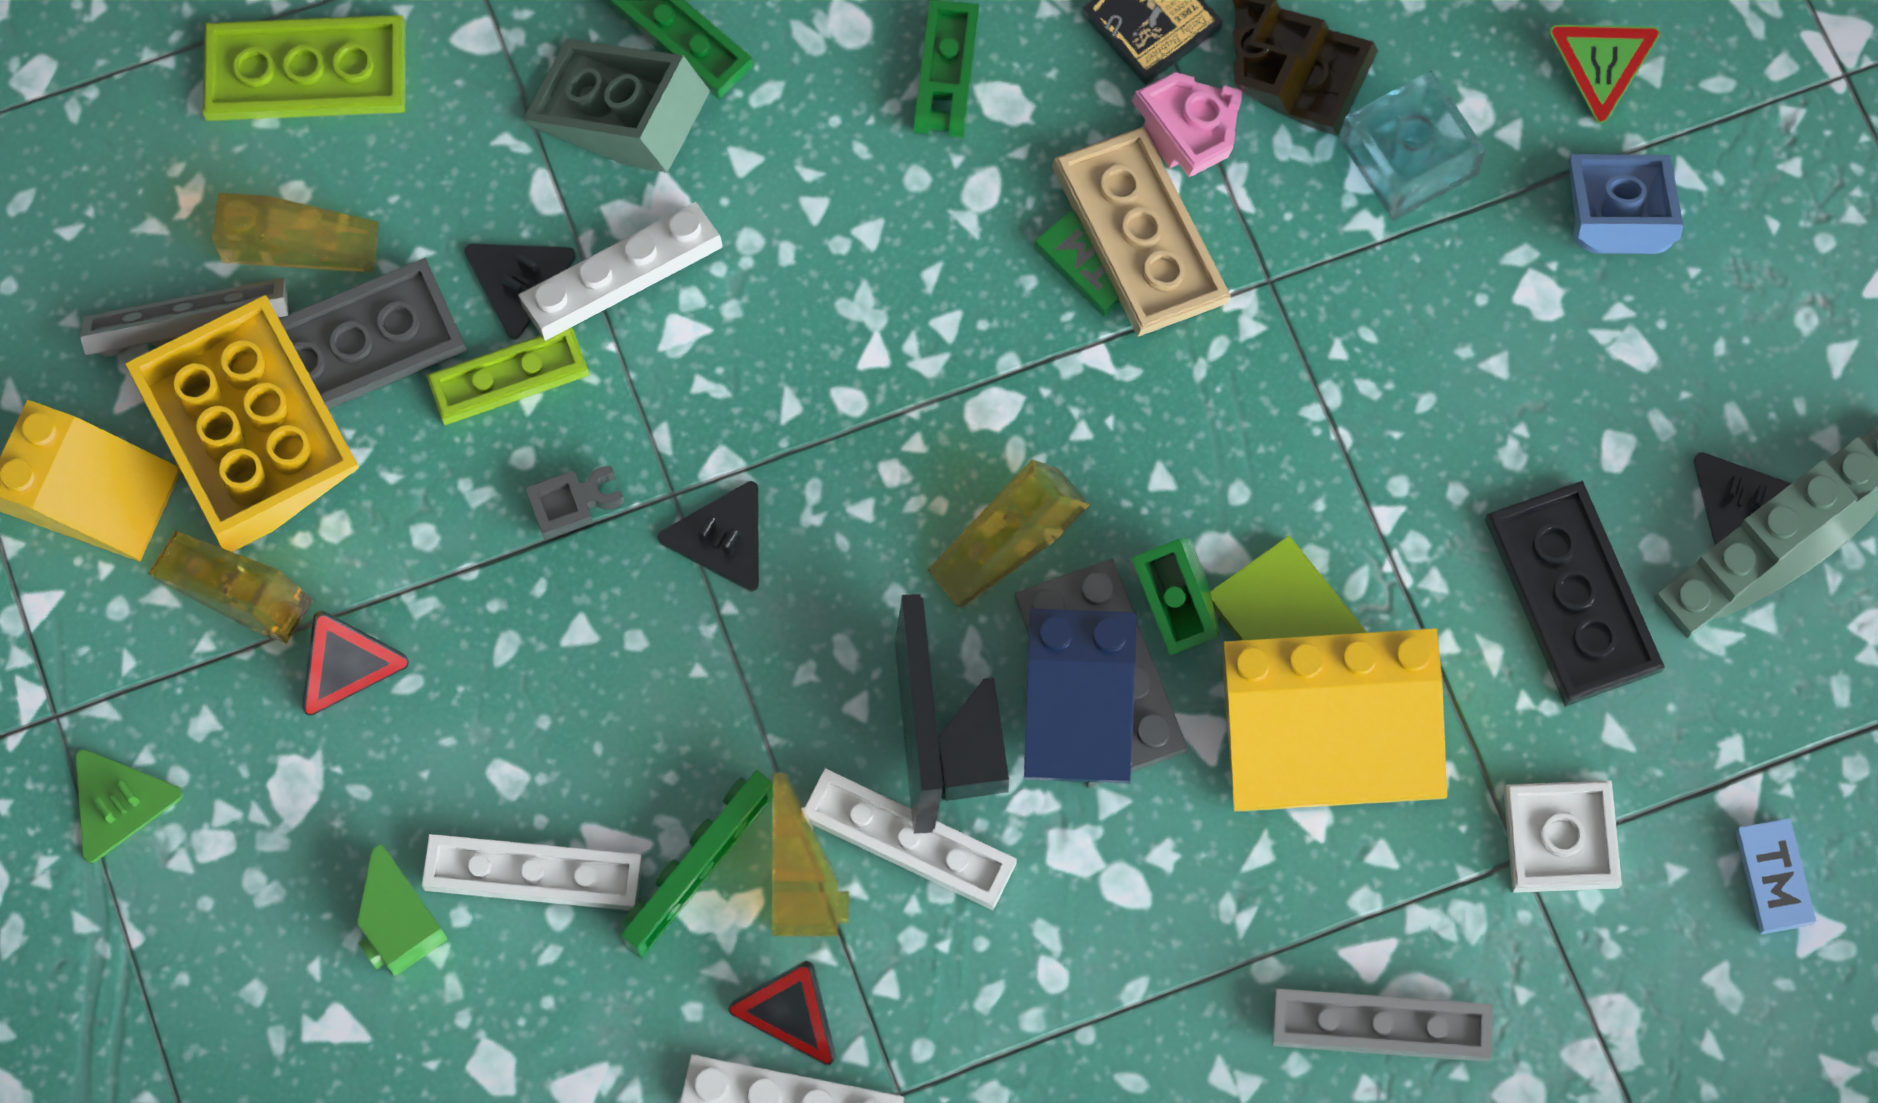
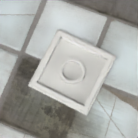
[1503,780,1622,893]

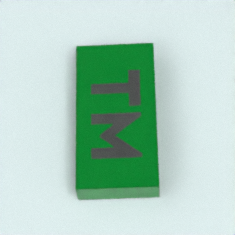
[1034,210,1120,317]

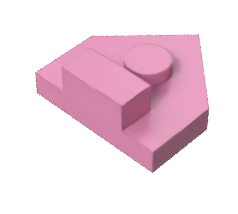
[1132,72,1242,177]

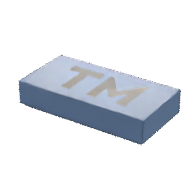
[1735,818,1816,934]

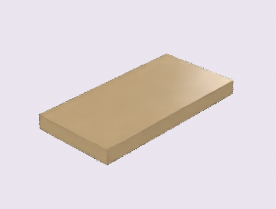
[1052,127,1231,337]

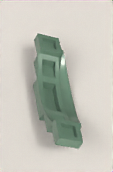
[1654,425,1878,639]

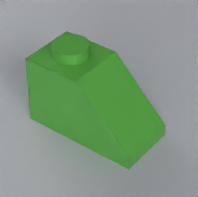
[357,844,448,977]

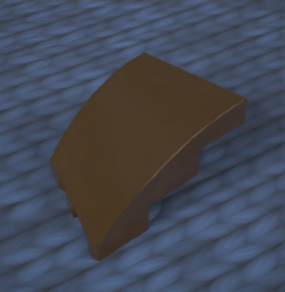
[1232,0,1378,136]

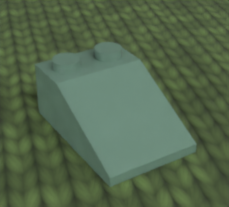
[523,39,710,173]

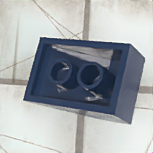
[1024,608,1137,784]

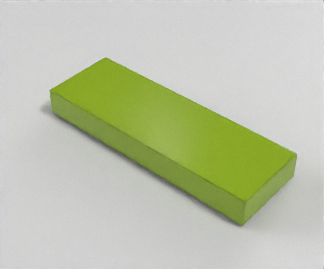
[427,327,590,426]

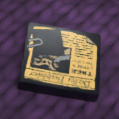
[1082,0,1223,85]

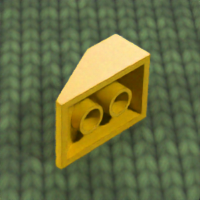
[0,399,181,562]

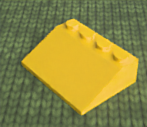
[125,295,359,556]
[1221,628,1447,812]

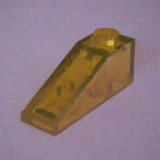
[212,193,379,272]
[927,459,1090,608]
[148,530,313,644]
[772,772,849,936]

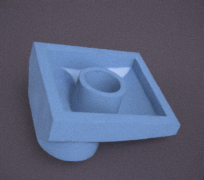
[1569,154,1683,254]

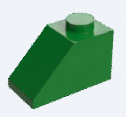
[1131,536,1220,656]

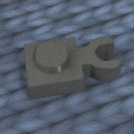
[526,466,624,540]

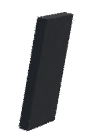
[1485,480,1665,707]
[895,594,943,834]

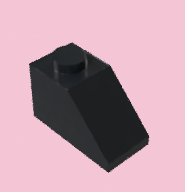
[938,677,1009,801]

